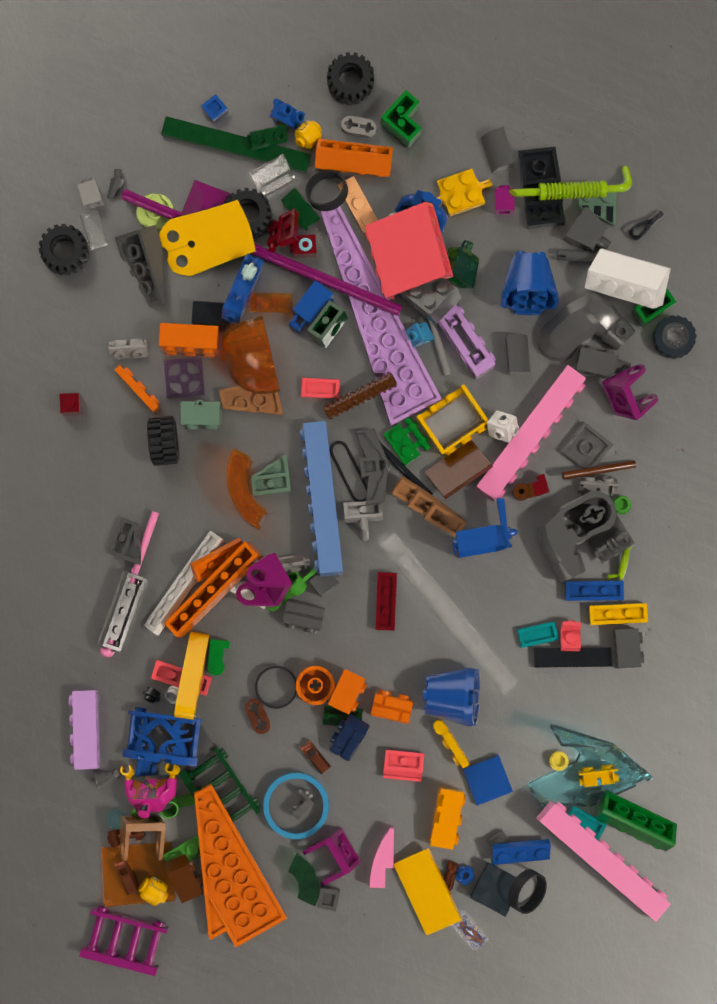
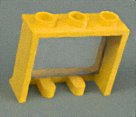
[415,384,489,456]

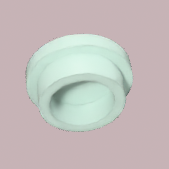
[241,262,258,281]

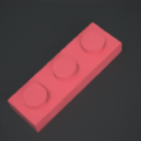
[151,660,213,696]

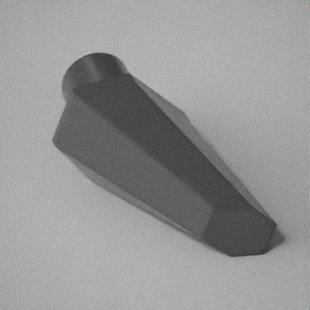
[107,169,125,199]

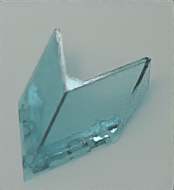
[528,724,653,807]

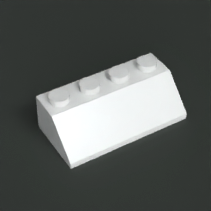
[585,249,671,309]

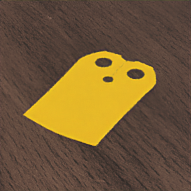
[159,200,256,276]

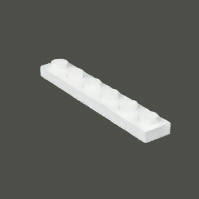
[144,531,225,636]

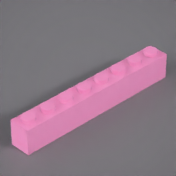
[476,365,586,502]
[536,801,671,922]

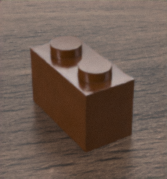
[164,854,204,903]

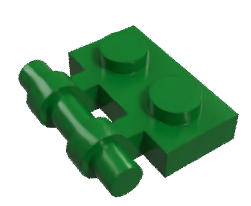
[383,416,432,466]

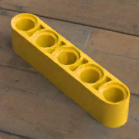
[174,631,210,720]

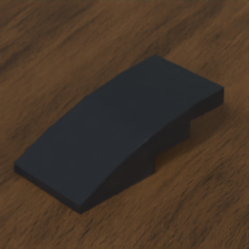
[518,146,565,229]

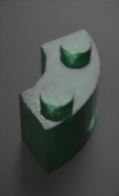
[288,852,319,906]

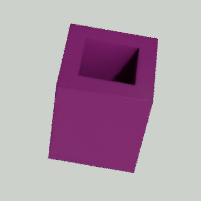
[494,185,515,215]

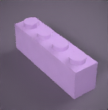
[69,690,100,770]

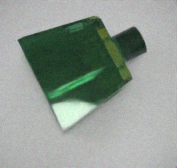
[447,240,479,288]

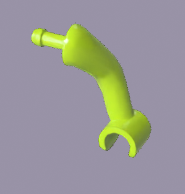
[607,545,633,581]

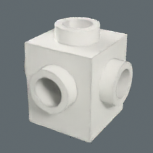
[487,410,519,442]

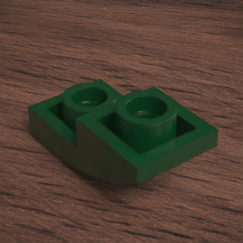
[281,187,320,231]

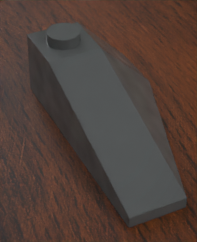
[115,225,165,307]

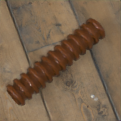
[323,372,397,420]

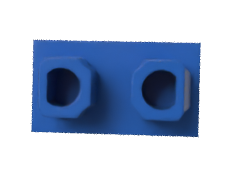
[270,99,305,130]

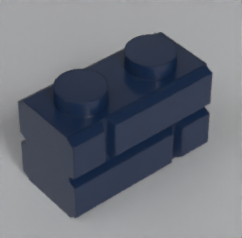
[329,714,370,761]

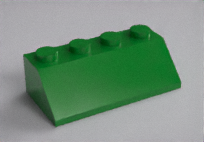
[595,790,677,852]

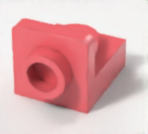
[560,620,581,651]

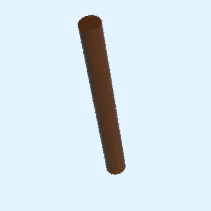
[562,460,636,480]

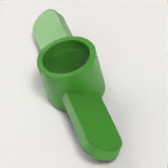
[267,567,316,612]
[130,793,195,819]

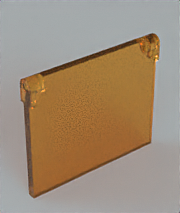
[101,842,176,907]

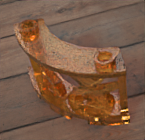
[227,448,268,530]

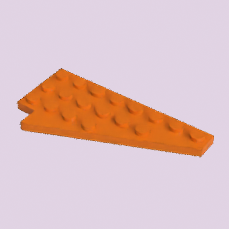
[194,784,287,947]

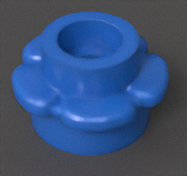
[456,866,475,885]

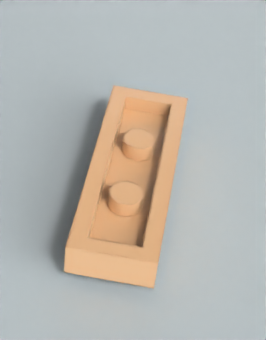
[337,176,378,235]

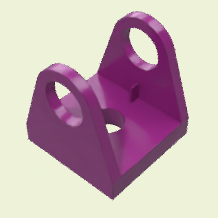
[601,364,658,420]
[236,553,292,607]
[302,828,361,886]

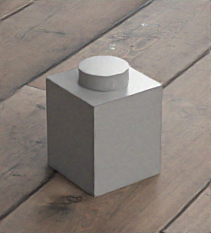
[77,178,104,210]

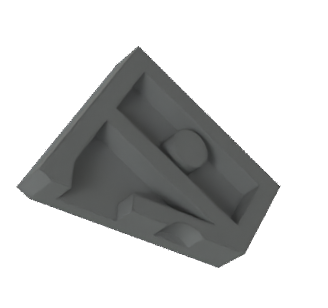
[107,517,141,565]

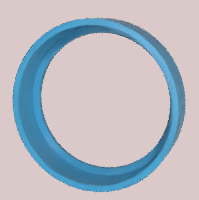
[263,772,329,839]

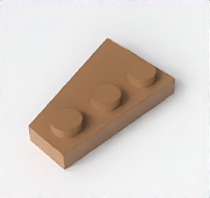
[219,377,283,415]

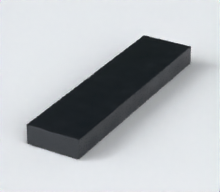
[534,647,612,668]

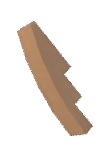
[391,476,467,536]

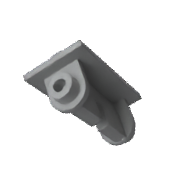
[108,338,149,360]
[578,475,619,496]
[278,553,311,574]

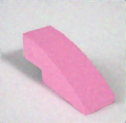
[369,827,394,888]

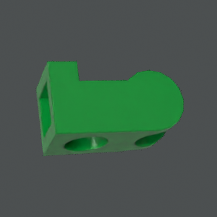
[208,639,231,676]

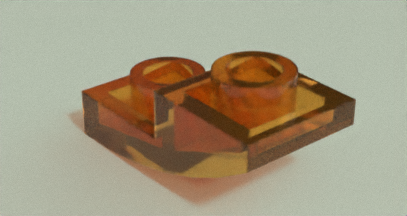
[251,293,292,313]

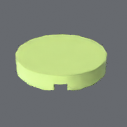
[136,193,174,231]

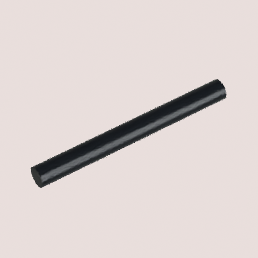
[380,442,433,495]

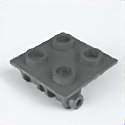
[588,514,635,564]

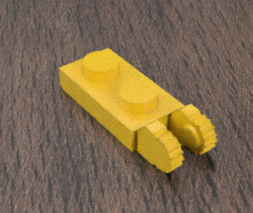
[433,719,470,768]

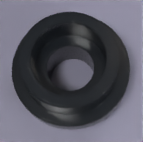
[142,687,161,703]

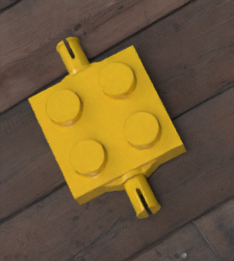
[436,169,492,217]

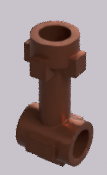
[107,829,145,847]

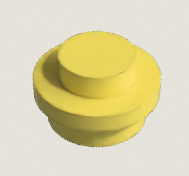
[549,751,569,771]

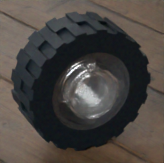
[653,315,697,359]

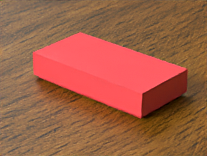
[301,378,340,399]

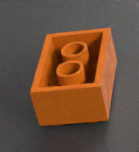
[159,323,221,358]

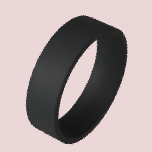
[305,170,348,211]
[255,666,297,709]
[508,869,547,914]

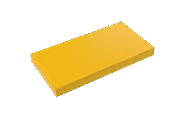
[393,847,462,936]

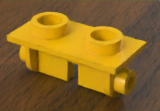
[578,764,619,788]

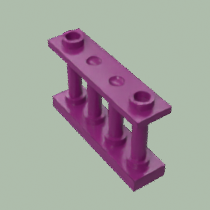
[79,906,169,976]

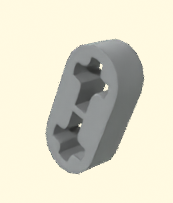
[341,116,377,138]

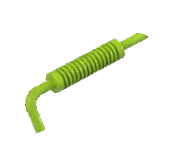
[509,166,632,201]

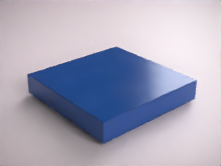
[463,755,513,806]

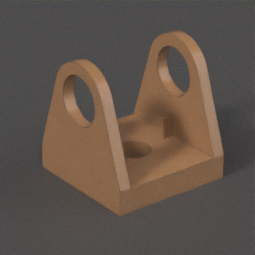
[120,816,166,862]

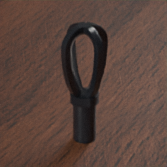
[629,210,664,240]

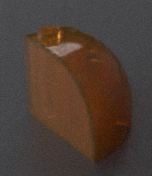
[220,316,280,394]

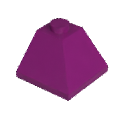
[181,180,230,215]

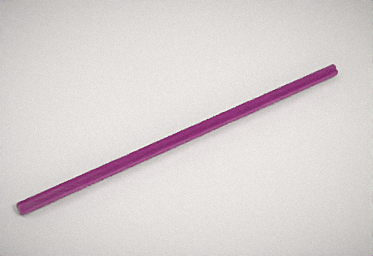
[121,189,402,315]

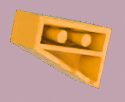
[429,786,466,850]

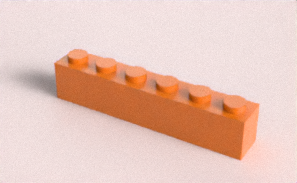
[164,541,264,637]

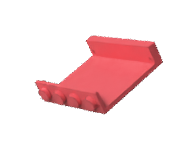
[365,202,454,299]

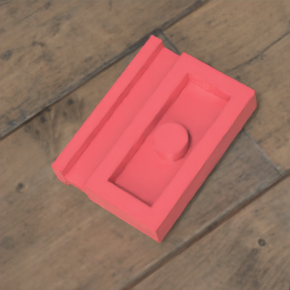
[383,749,424,782]

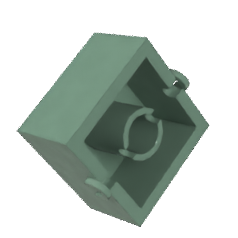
[181,400,222,430]

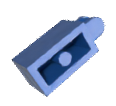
[288,280,334,333]

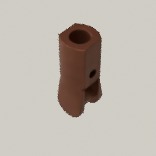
[300,739,331,774]
[114,861,139,895]

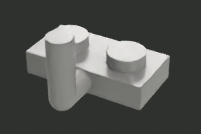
[343,501,383,541]

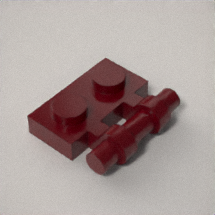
[267,209,299,253]

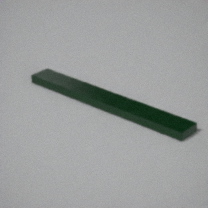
[161,116,311,174]

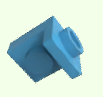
[405,322,434,347]

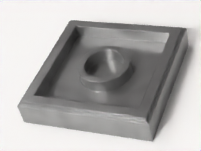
[560,421,613,469]

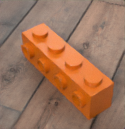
[315,139,393,177]

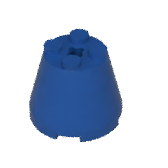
[501,251,559,316]
[423,668,480,727]

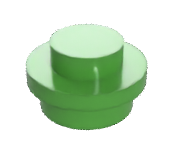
[613,495,631,515]

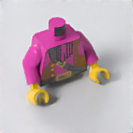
[120,763,180,819]

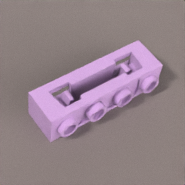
[438,304,496,380]

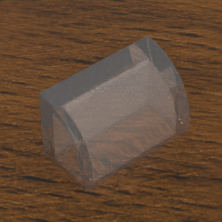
[250,154,297,198]

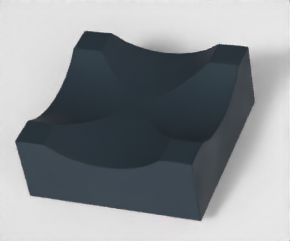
[470,862,516,917]

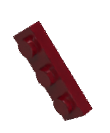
[375,572,397,631]

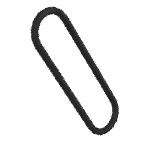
[330,441,368,502]

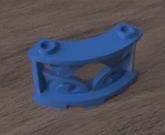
[122,707,202,766]

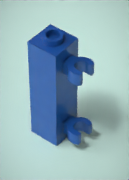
[221,254,264,324]

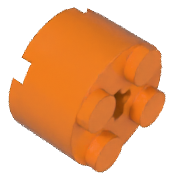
[296,666,335,705]

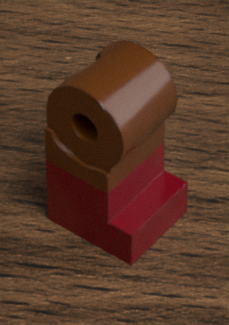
[512,474,550,501]

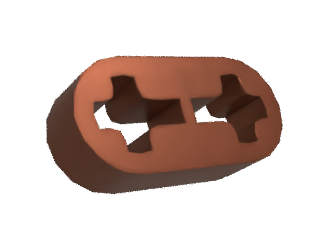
[245,699,271,734]

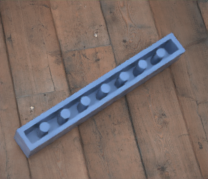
[300,421,343,577]

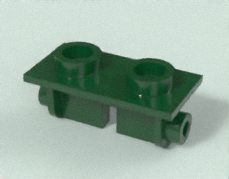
[247,124,287,150]
[323,705,363,726]

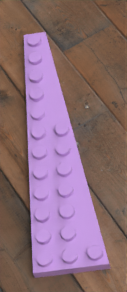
[320,206,442,426]

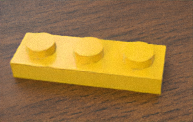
[588,603,648,625]

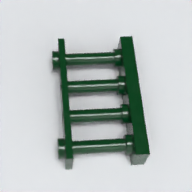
[178,746,261,822]

